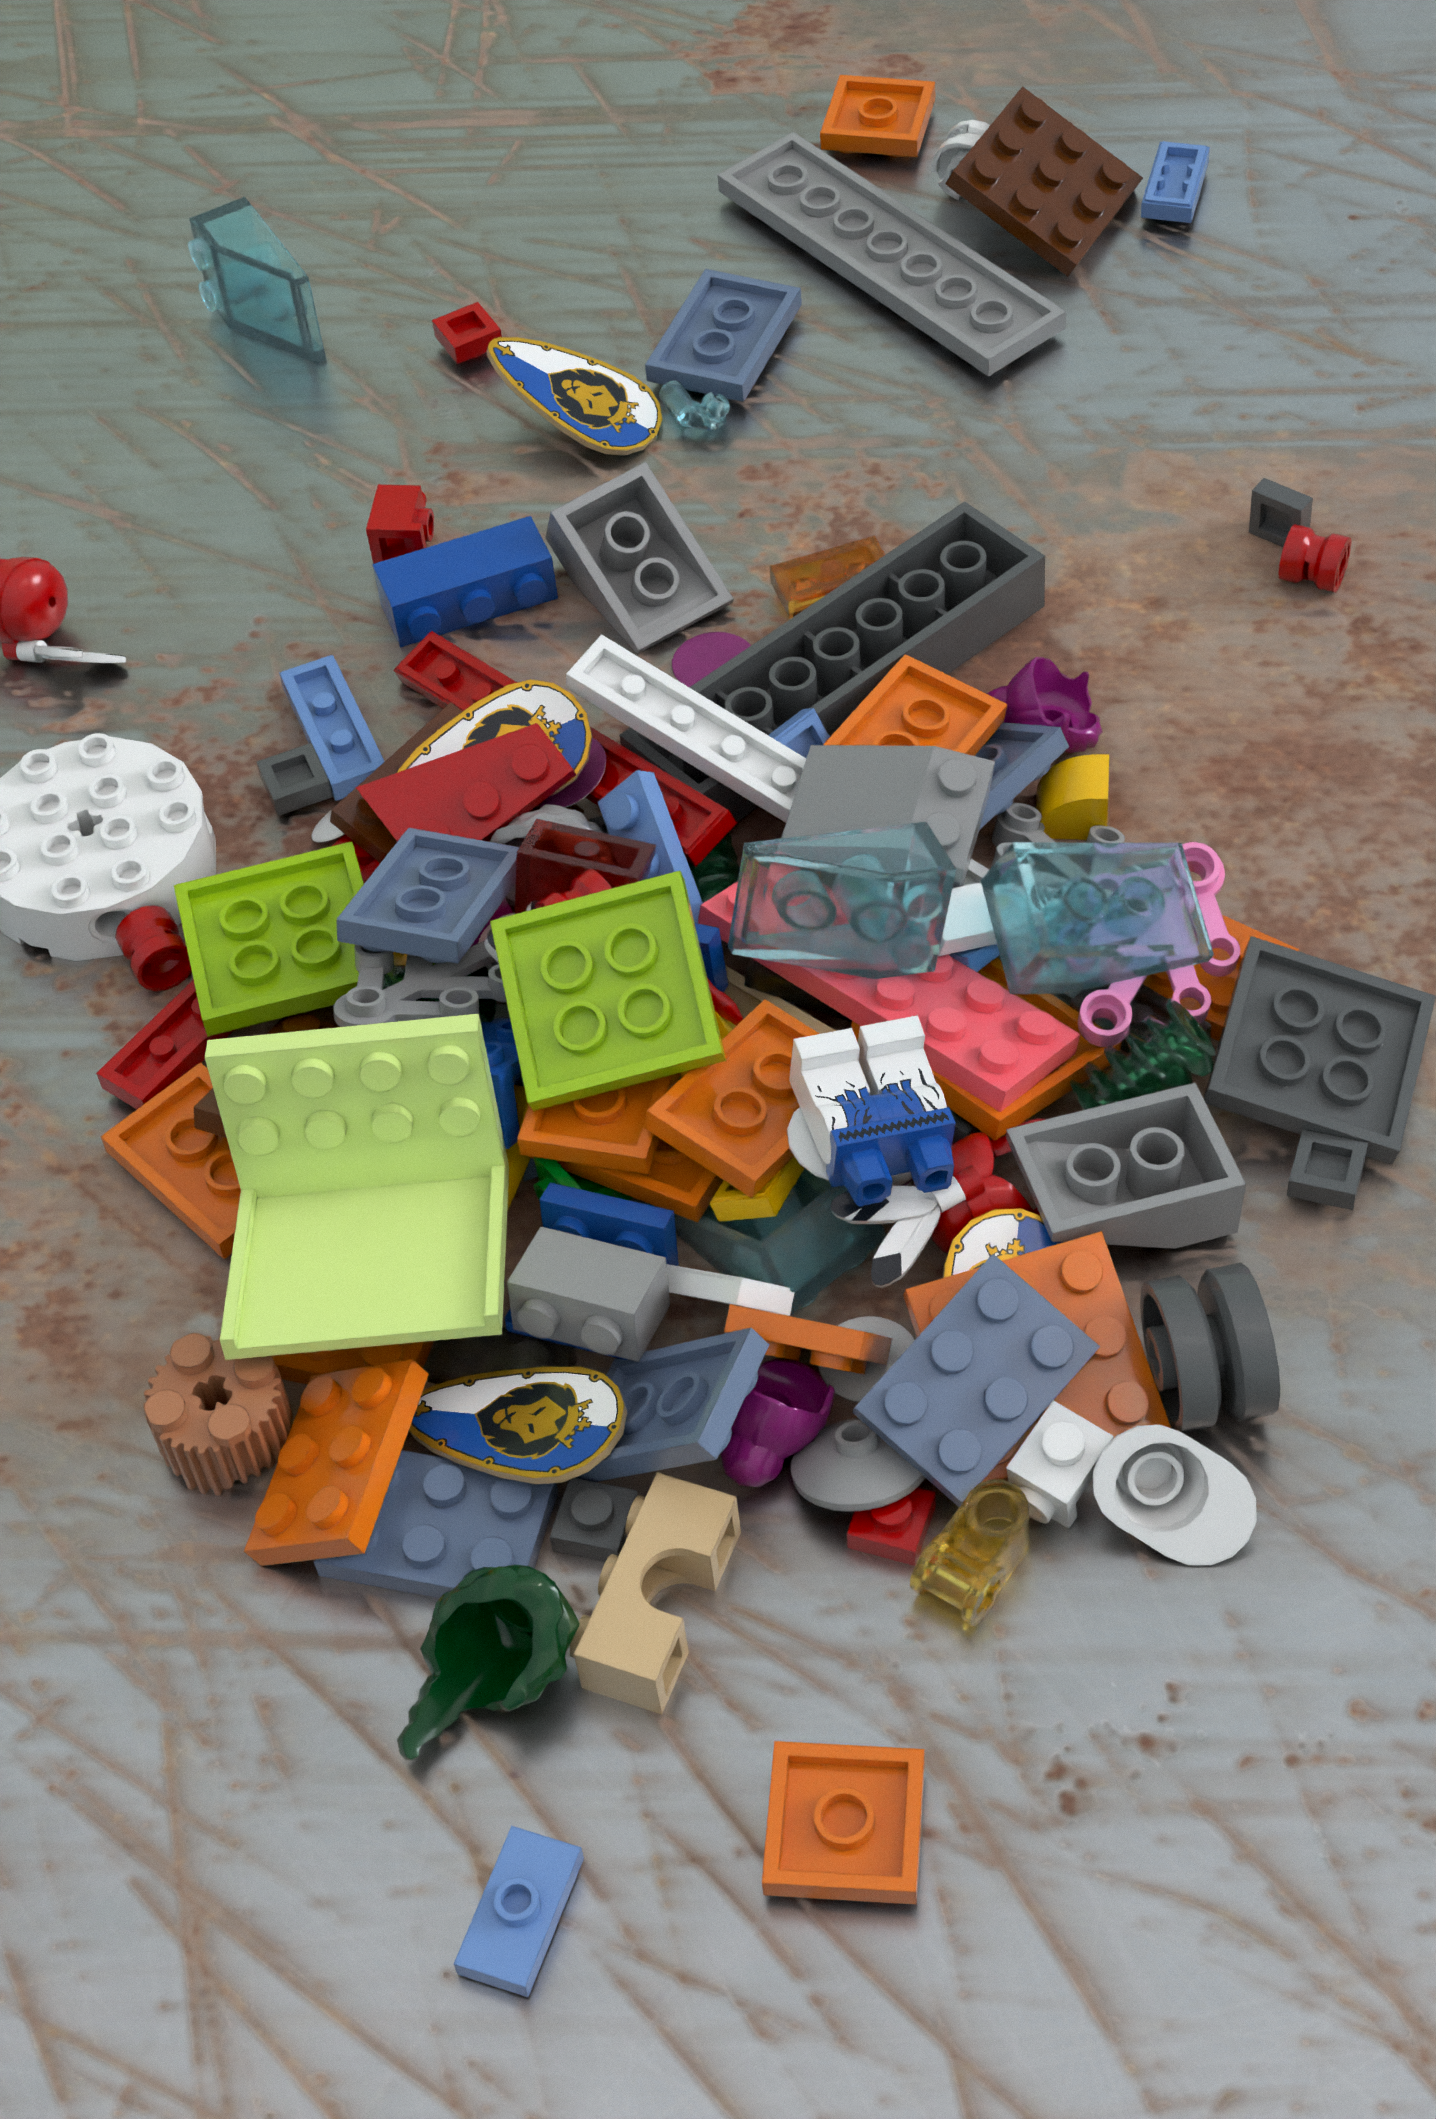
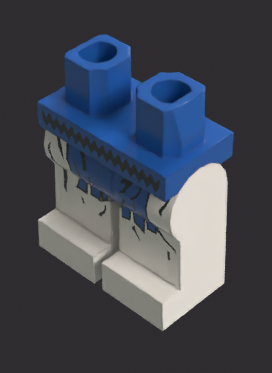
[789,1015,956,1206]

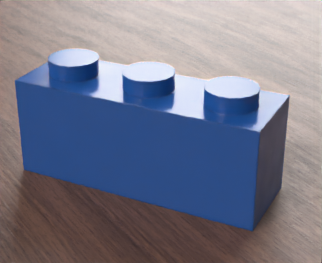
[372,516,558,648]

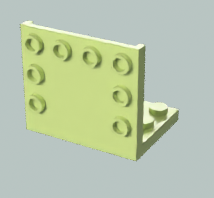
[205,1014,509,1360]

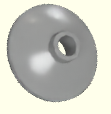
[791,1417,925,1512]

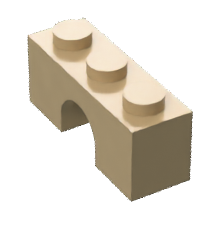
[570,1472,741,1715]

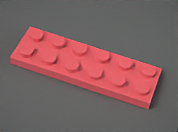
[698,856,1080,1112]

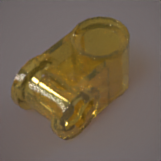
[910,1479,1030,1626]

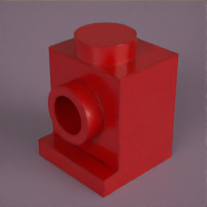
[366,484,434,564]

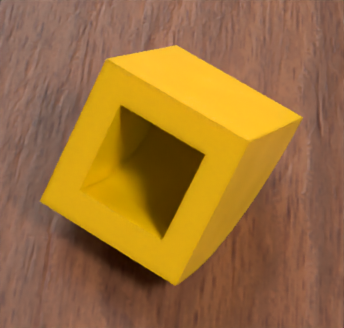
[1035,754,1109,840]

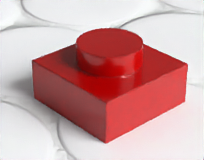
[432,302,502,364]
[847,1488,936,1566]

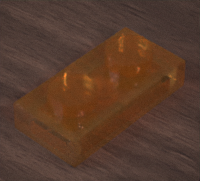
[769,535,885,618]

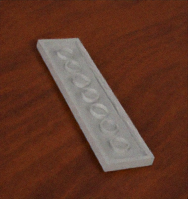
[717,132,1066,376]

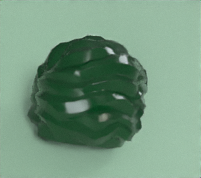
[397,1565,580,1760]

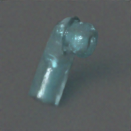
[659,380,730,431]

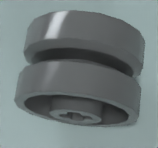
[1140,1262,1281,1433]

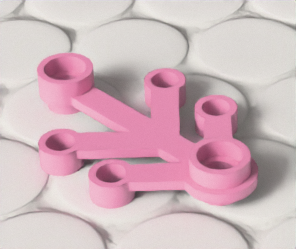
[1056,842,1240,1047]

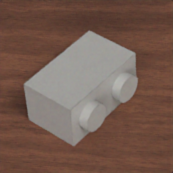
[507,1226,670,1362]

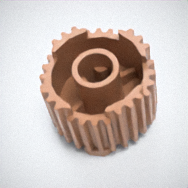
[143,1333,293,1496]

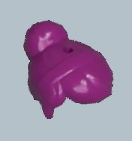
[987,657,1103,754]
[720,1359,835,1488]

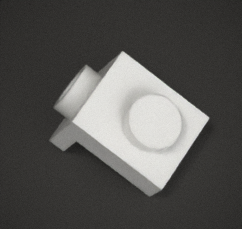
[1006,1400,1114,1528]

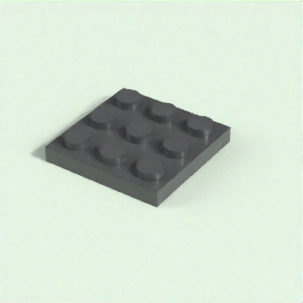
[1203,936,1436,1164]

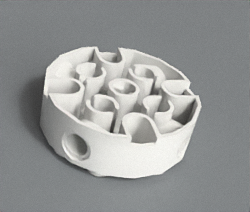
[0,733,216,961]

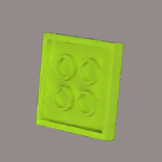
[174,842,390,1036]
[490,871,726,1111]

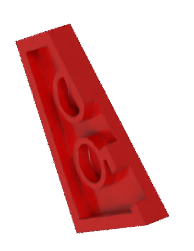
[355,723,576,842]

